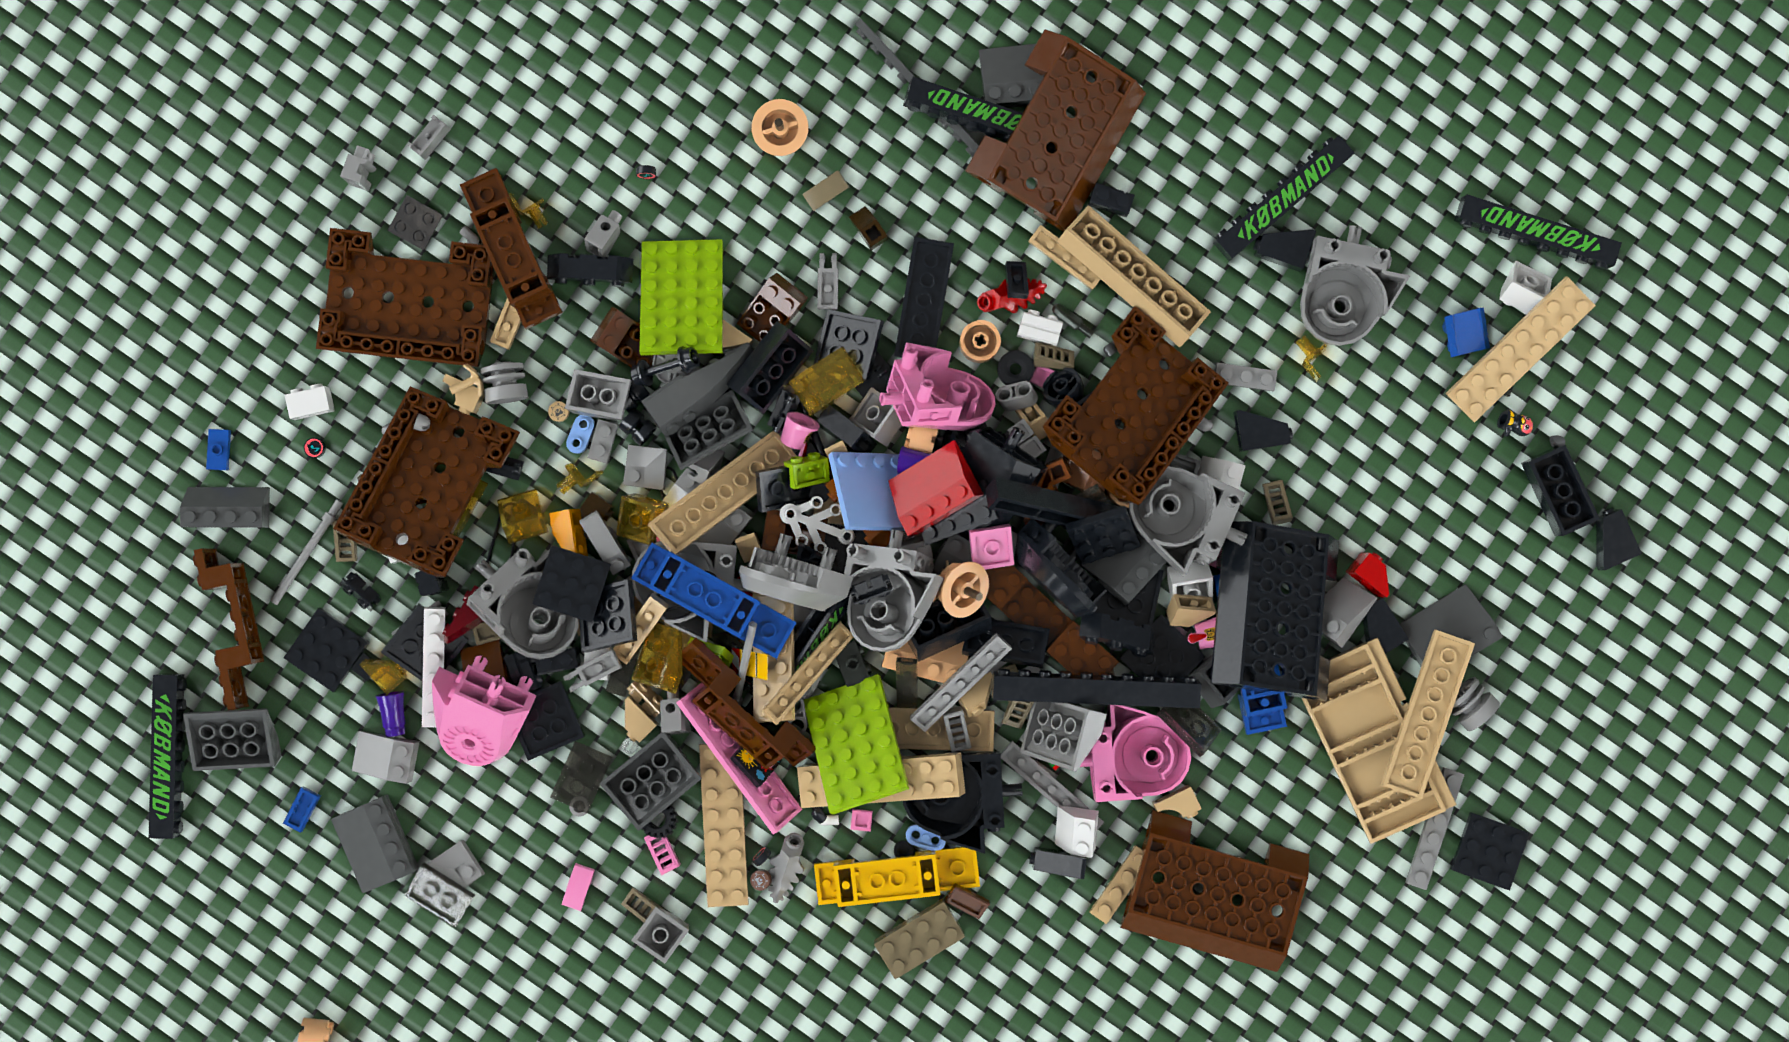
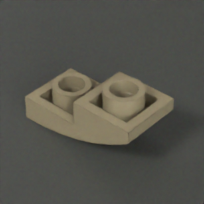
[802,170,849,211]

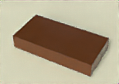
[944,883,990,919]

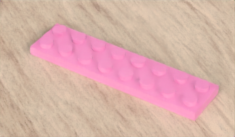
[676,682,803,834]

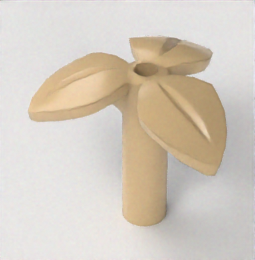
[449,364,484,397]

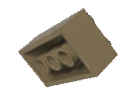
[874,898,965,979]

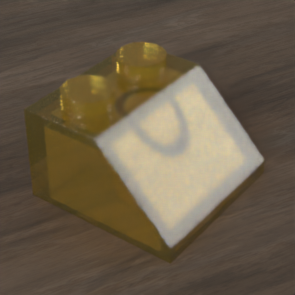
[497,489,548,544]
[616,493,669,545]

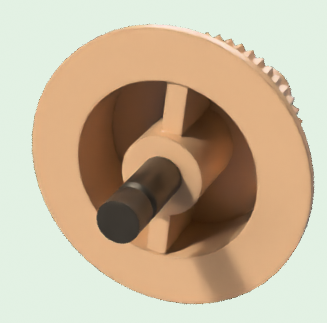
[752,99,808,156]
[937,561,989,618]

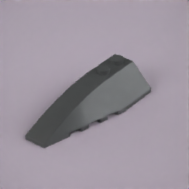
[642,342,753,438]

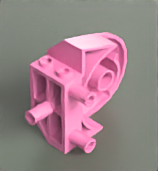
[879,343,996,431]
[432,656,537,766]
[1080,705,1191,802]

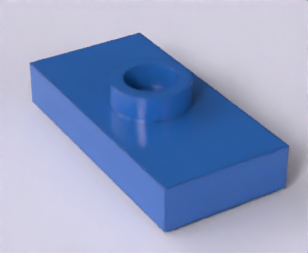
[206,429,231,471]
[283,786,321,833]

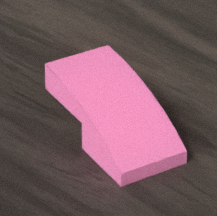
[562,863,595,911]

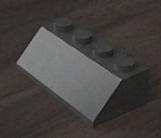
[180,487,270,528]

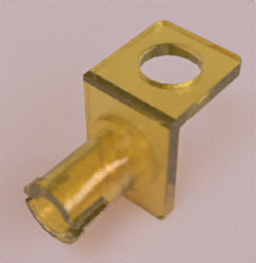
[509,193,549,229]
[1295,335,1327,382]
[556,463,604,494]

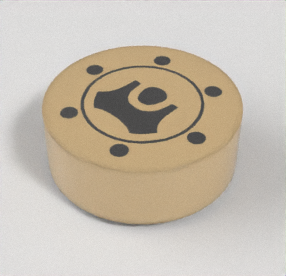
[548,401,569,422]

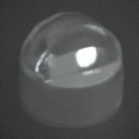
[622,737,639,754]

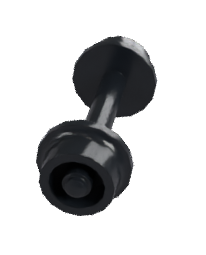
[631,346,700,387]

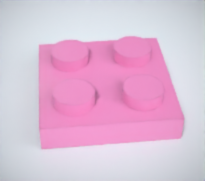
[969,524,1014,570]

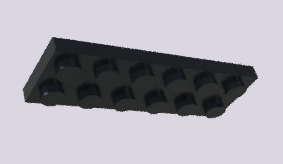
[894,237,954,358]

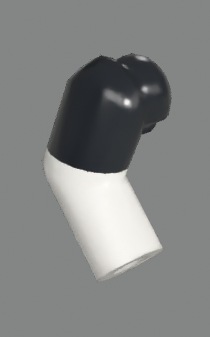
[811,807,839,825]

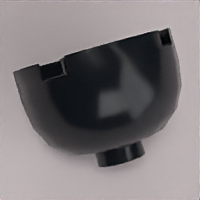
[1043,368,1084,408]

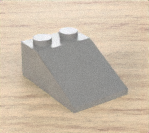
[565,369,632,420]
[1322,577,1377,648]
[352,731,420,784]

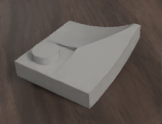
[623,445,667,490]
[425,840,485,897]

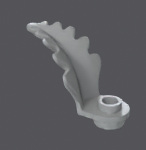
[768,833,804,903]

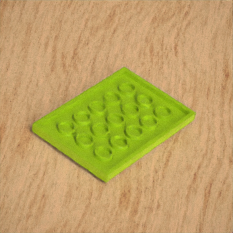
[640,239,723,355]
[804,674,909,815]

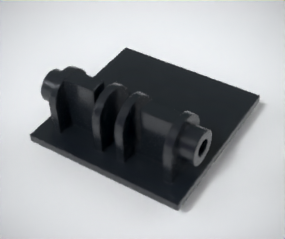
[387,195,443,250]
[846,352,892,398]

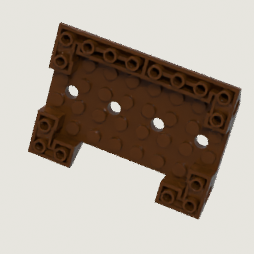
[965,29,1146,232]
[316,228,494,367]
[1042,306,1229,505]
[333,386,520,577]
[1120,810,1310,972]

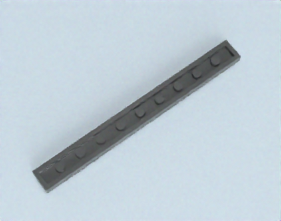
[855,18,979,157]

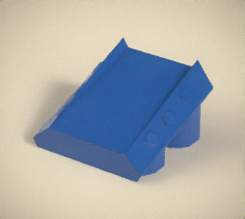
[1442,307,1490,357]

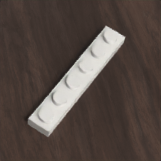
[422,607,446,727]

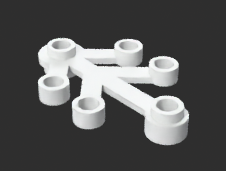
[780,496,855,554]

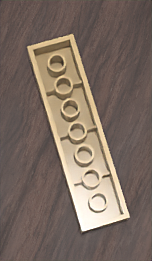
[1057,205,1211,347]
[797,752,965,808]

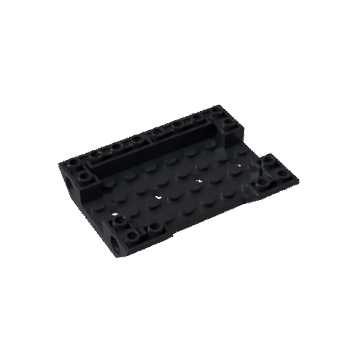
[1210,521,1339,702]

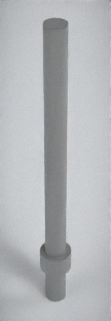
[270,499,344,605]
[731,621,757,706]

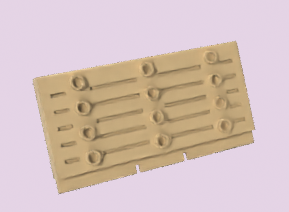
[1301,638,1457,844]

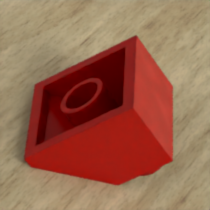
[1345,552,1389,598]

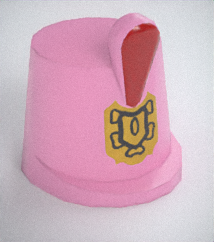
[780,411,820,457]
[1188,617,1216,650]

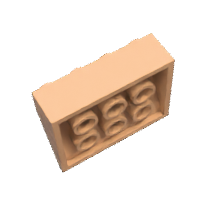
[882,642,969,683]

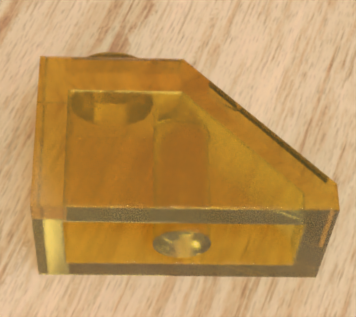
[359,659,408,695]

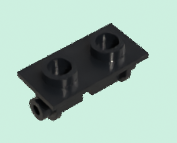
[767,389,801,433]
[485,457,524,481]
[341,572,381,612]
[849,574,893,605]

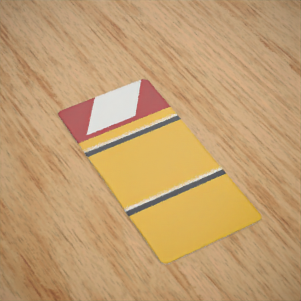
[732,648,768,680]

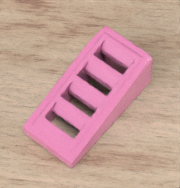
[644,835,681,875]

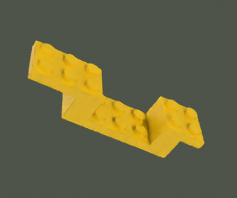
[814,847,980,907]

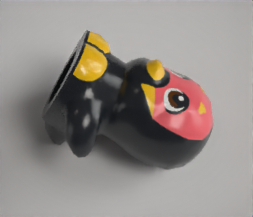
[1497,410,1533,437]

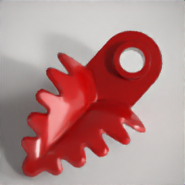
[977,278,1047,313]

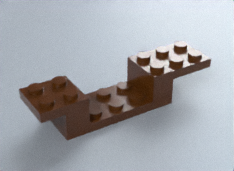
[460,168,563,330]
[193,548,265,710]
[986,565,1119,675]
[674,638,816,770]

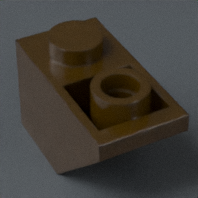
[849,206,888,251]
[580,492,614,539]

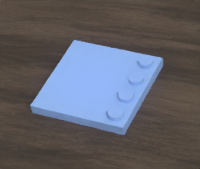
[828,452,905,531]

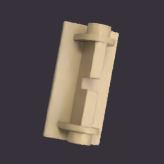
[627,677,663,718]

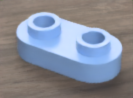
[566,415,595,454]
[906,824,946,851]

